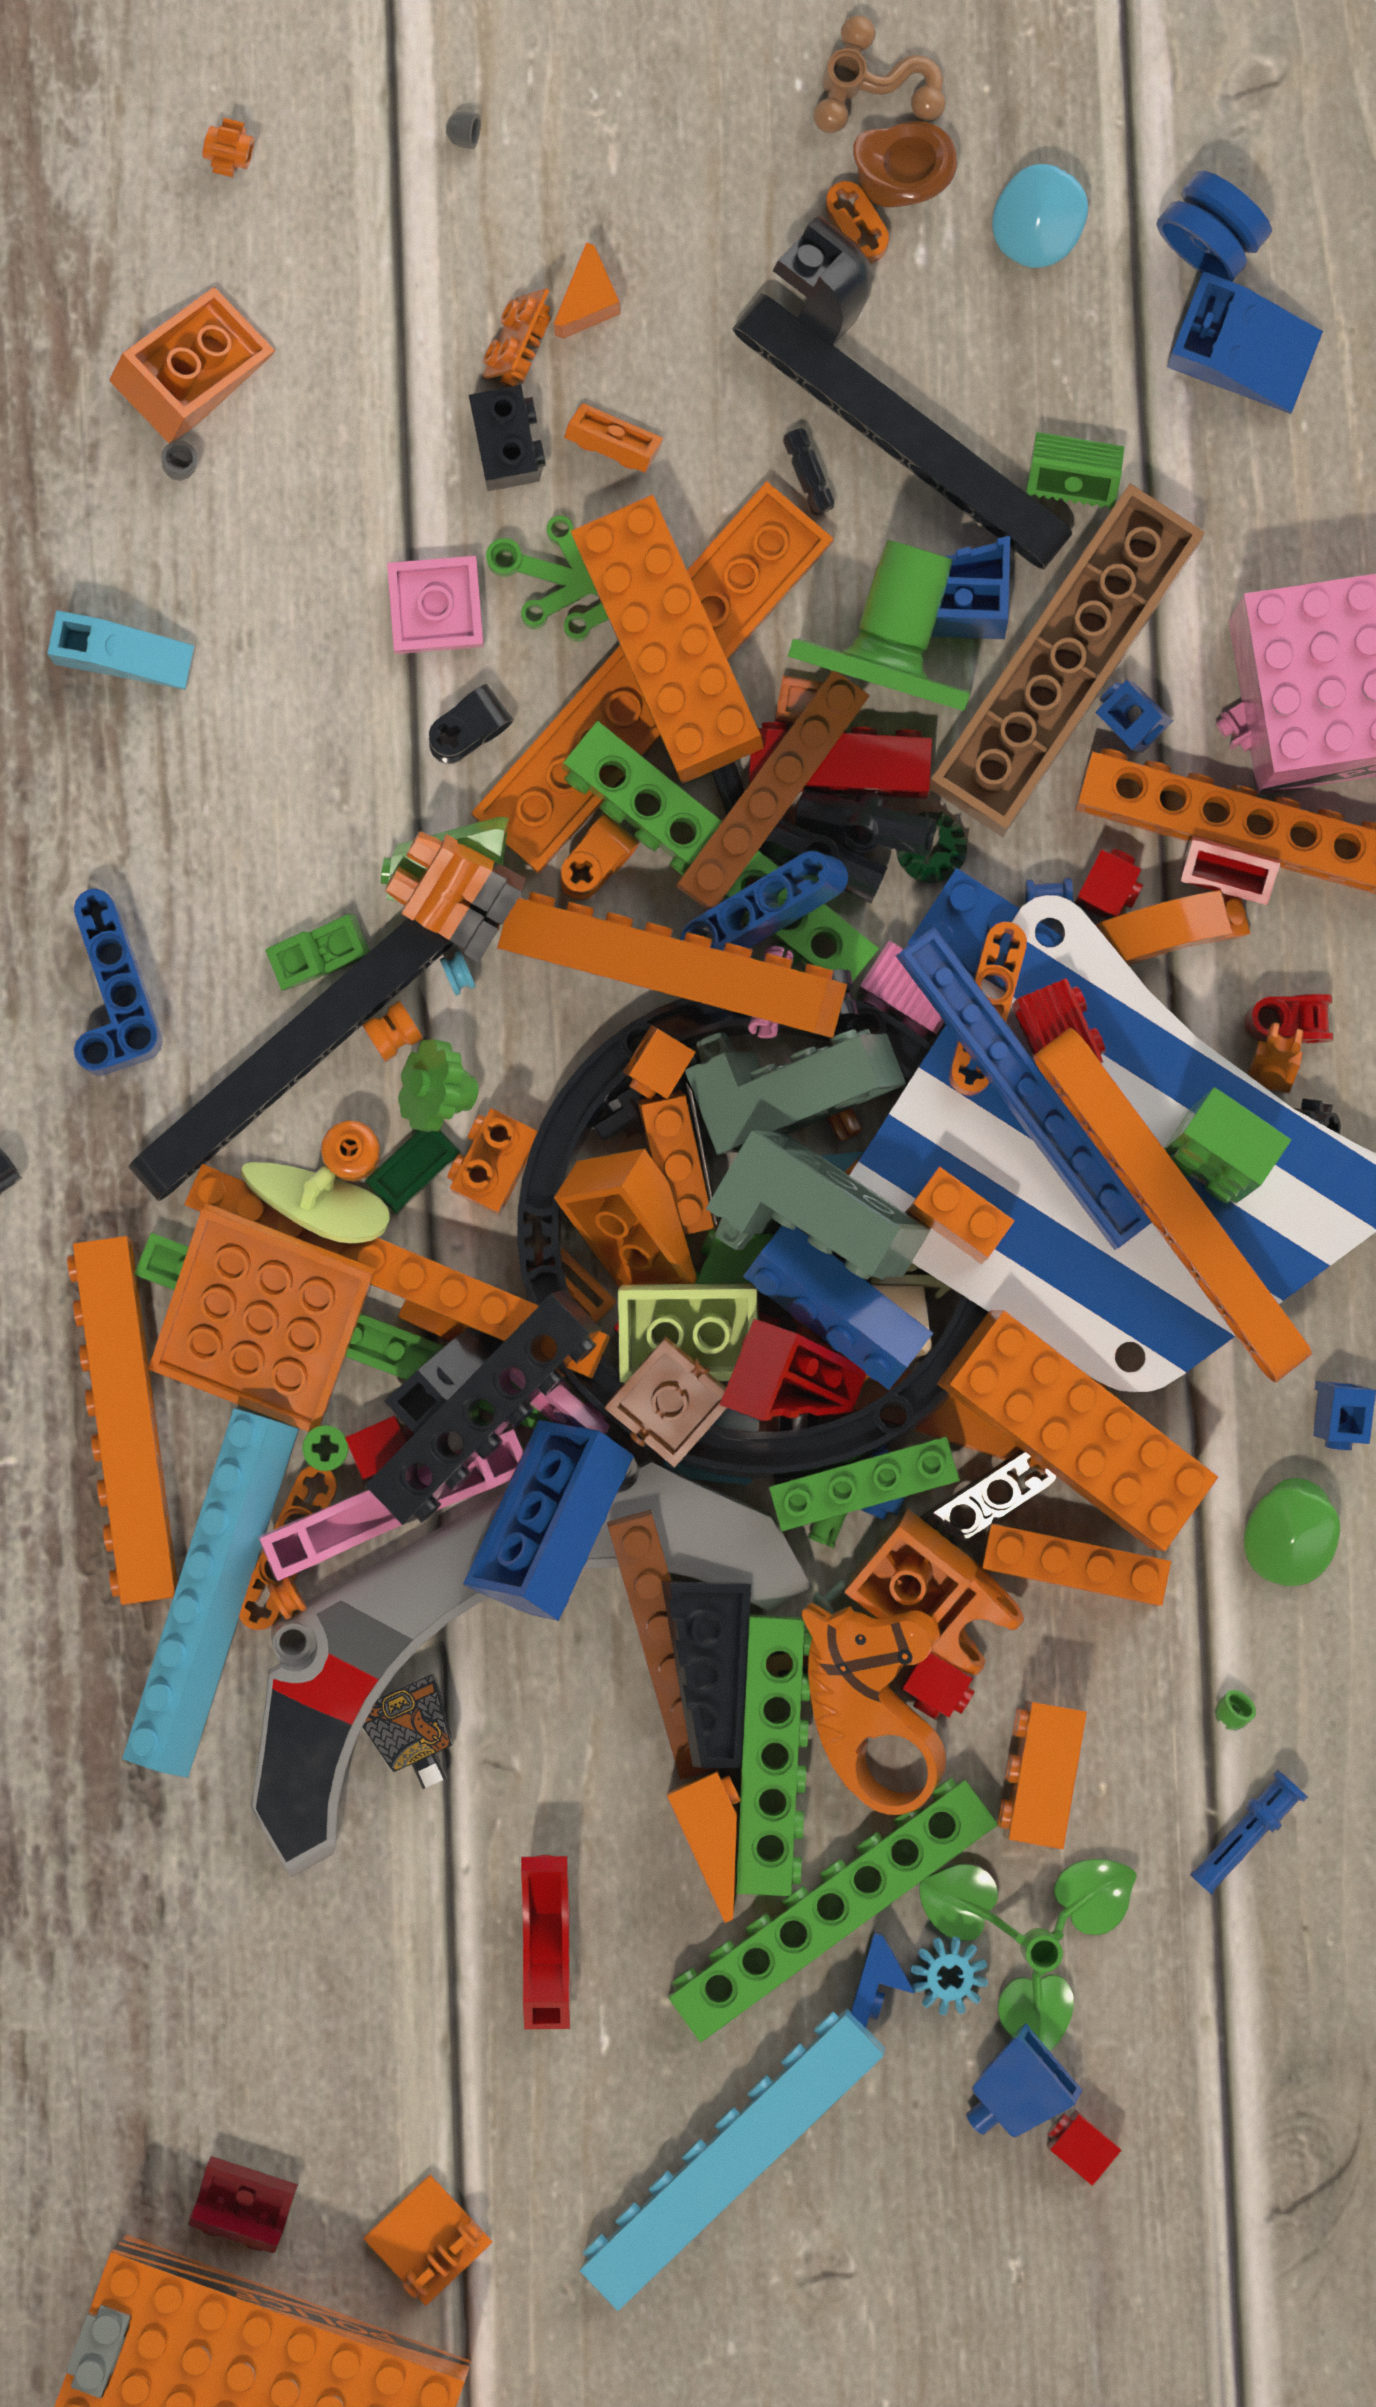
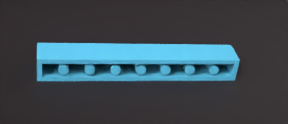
[122,1408,298,1778]
[579,2008,886,2311]

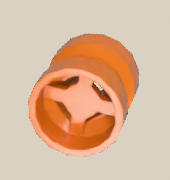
[361,1000,424,1063]

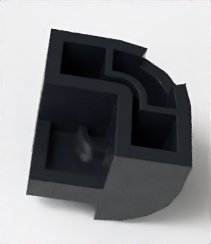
[773,215,873,347]

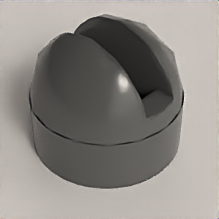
[446,111,481,149]
[161,441,197,481]

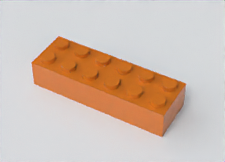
[570,494,764,784]
[937,1310,1218,1551]

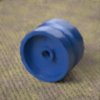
[1156,170,1272,282]

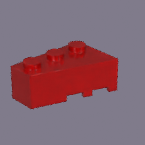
[720,1319,867,1421]

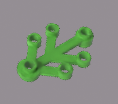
[486,515,609,642]

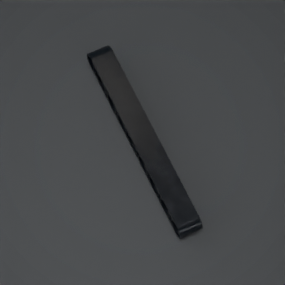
[732,293,1072,570]
[128,918,455,1201]

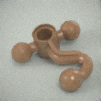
[813,15,946,133]

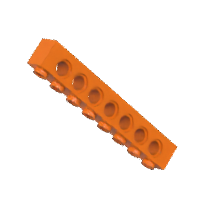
[1075,748,1376,894]

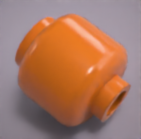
[321,1120,381,1181]

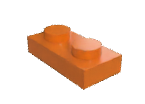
[564,403,663,473]

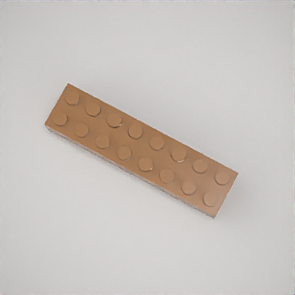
[929,483,1205,837]

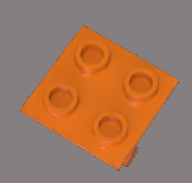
[482,288,551,387]
[363,2174,493,2306]

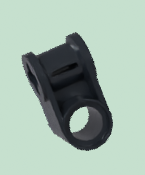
[429,684,514,764]

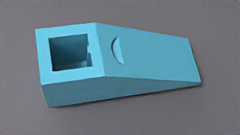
[47,610,195,690]

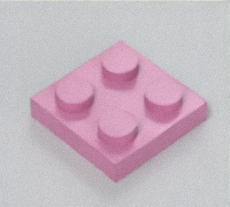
[387,556,484,654]

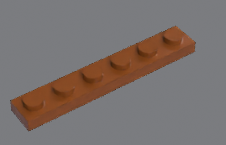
[676,671,870,910]
[607,1509,720,1780]

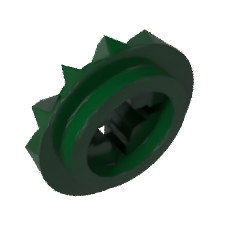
[896,811,967,883]

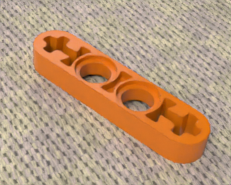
[949,922,1027,1096]
[239,1466,338,1630]

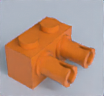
[447,1108,538,1216]

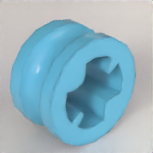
[439,950,476,996]

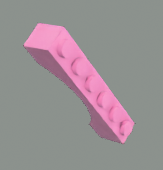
[258,1429,523,1581]

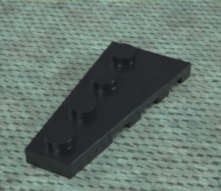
[661,1581,751,1768]

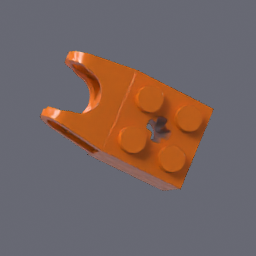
[844,1508,1024,1675]

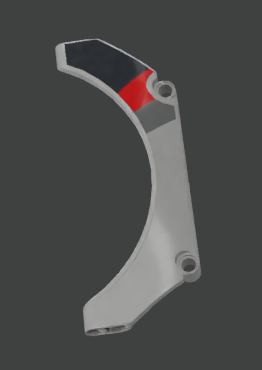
[250,1436,812,1877]

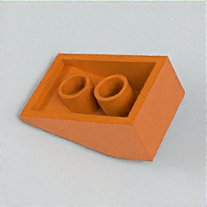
[109,287,275,443]
[554,1149,697,1287]
[667,1770,741,1923]

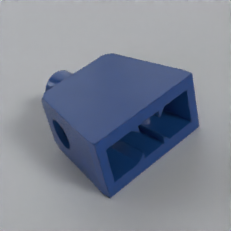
[966,2023,1083,2137]

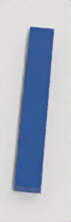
[895,927,1152,1250]

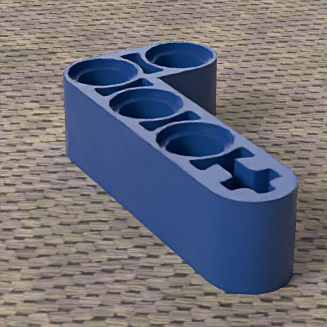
[680,851,848,951]
[74,888,163,1076]

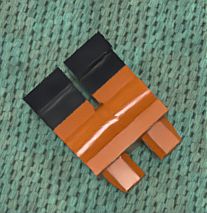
[385,831,526,962]

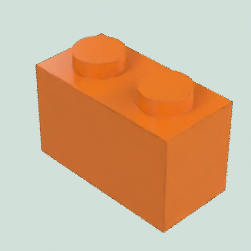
[907,1167,1015,1264]

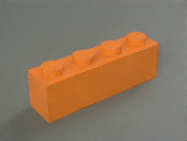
[980,1524,1171,1606]

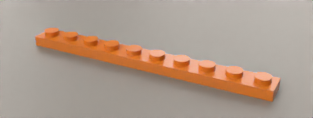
[184,1164,610,1379]

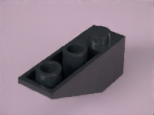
[384,1327,504,1434]

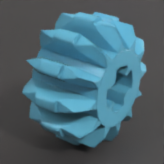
[910,1936,988,2015]

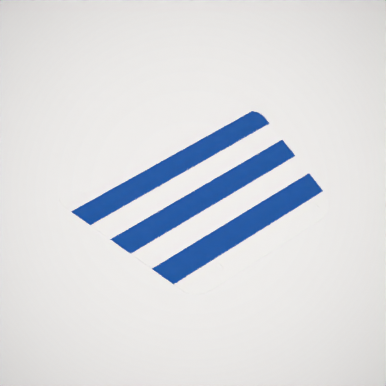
[849,895,1376,1392]

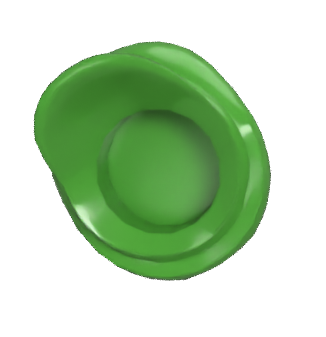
[1243,1478,1340,1586]

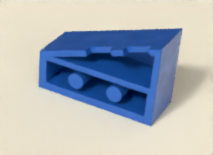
[931,536,1010,639]

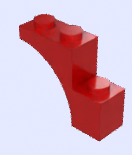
[521,1855,571,2030]

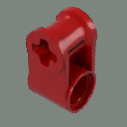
[1244,994,1334,1044]

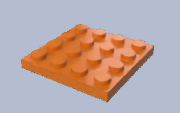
[148,1203,376,1432]

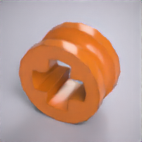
[267,1576,307,1620]

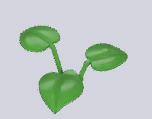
[919,1859,1137,2052]

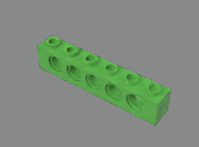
[735,1614,812,1896]

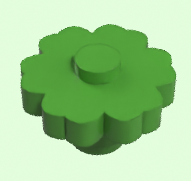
[398,1039,479,1132]

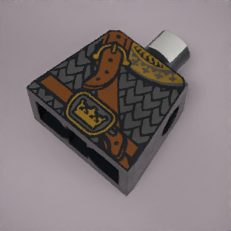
[363,1673,454,1789]

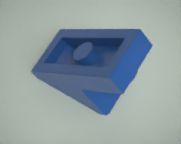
[851,1931,915,2028]

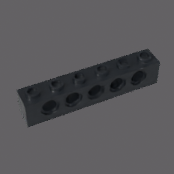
[365,1290,602,1525]

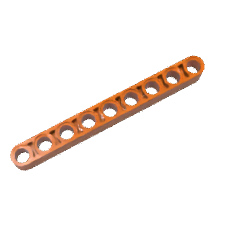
[1033,1028,1312,1383]

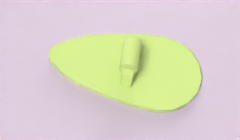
[241,1162,390,1243]

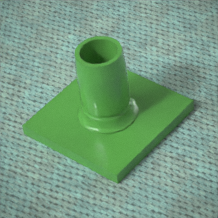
[787,539,971,711]

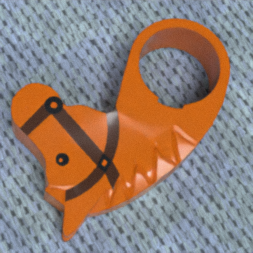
[802,1603,946,1815]

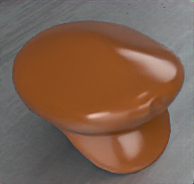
[853,121,958,207]

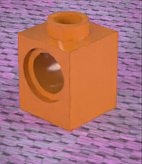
[623,1026,696,1100]

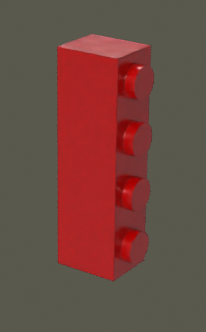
[749,722,932,799]

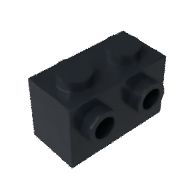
[469,385,546,491]

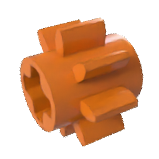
[202,117,255,178]

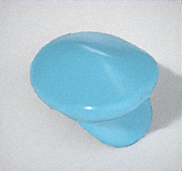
[992,164,1088,268]

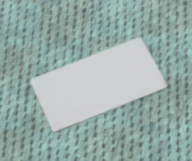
[686,1083,717,1225]

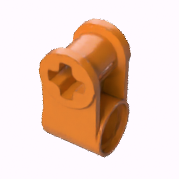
[560,814,640,900]

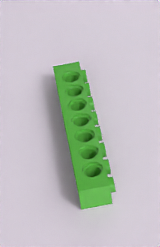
[562,721,879,982]
[668,1777,998,2043]

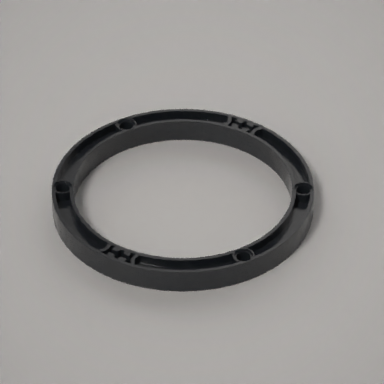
[517,998,989,1479]

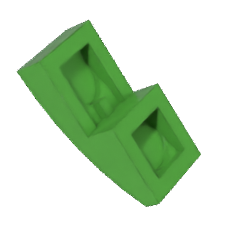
[265,914,370,991]

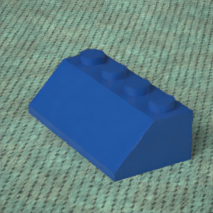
[743,1225,933,1390]
[463,1420,634,1621]

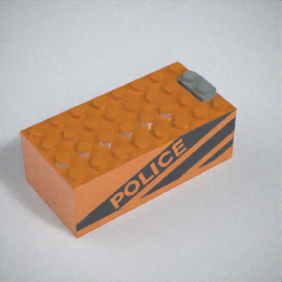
[54,2235,471,2407]

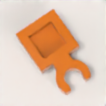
[1247,1023,1303,1094]

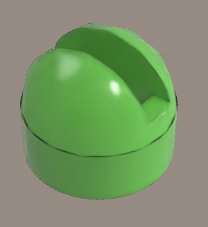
[1215,1690,1256,1731]

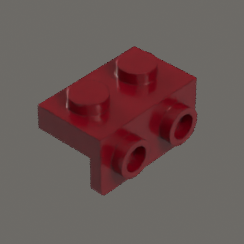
[188,2156,298,2253]

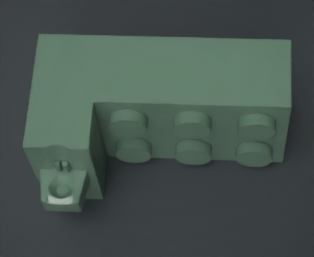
[685,1029,906,1155]
[706,1130,931,1280]

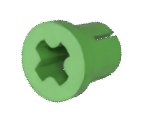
[302,1425,349,1471]

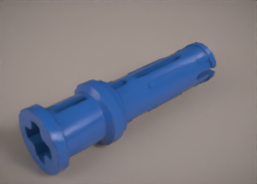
[1190,1769,1308,1895]

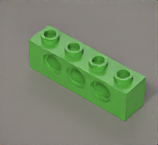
[769,1437,959,1532]

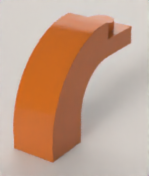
[1095,890,1251,966]

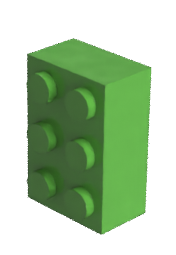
[1164,1087,1291,1204]

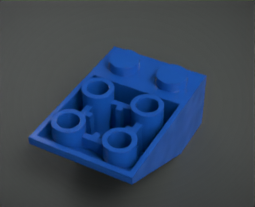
[1167,271,1323,414]

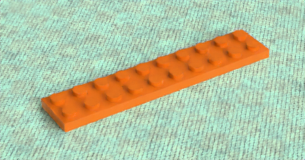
[471,481,834,874]

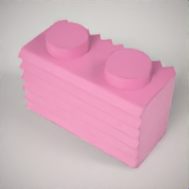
[859,941,945,1039]

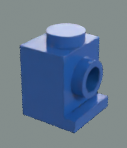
[1095,680,1174,753]
[1313,1381,1376,1450]

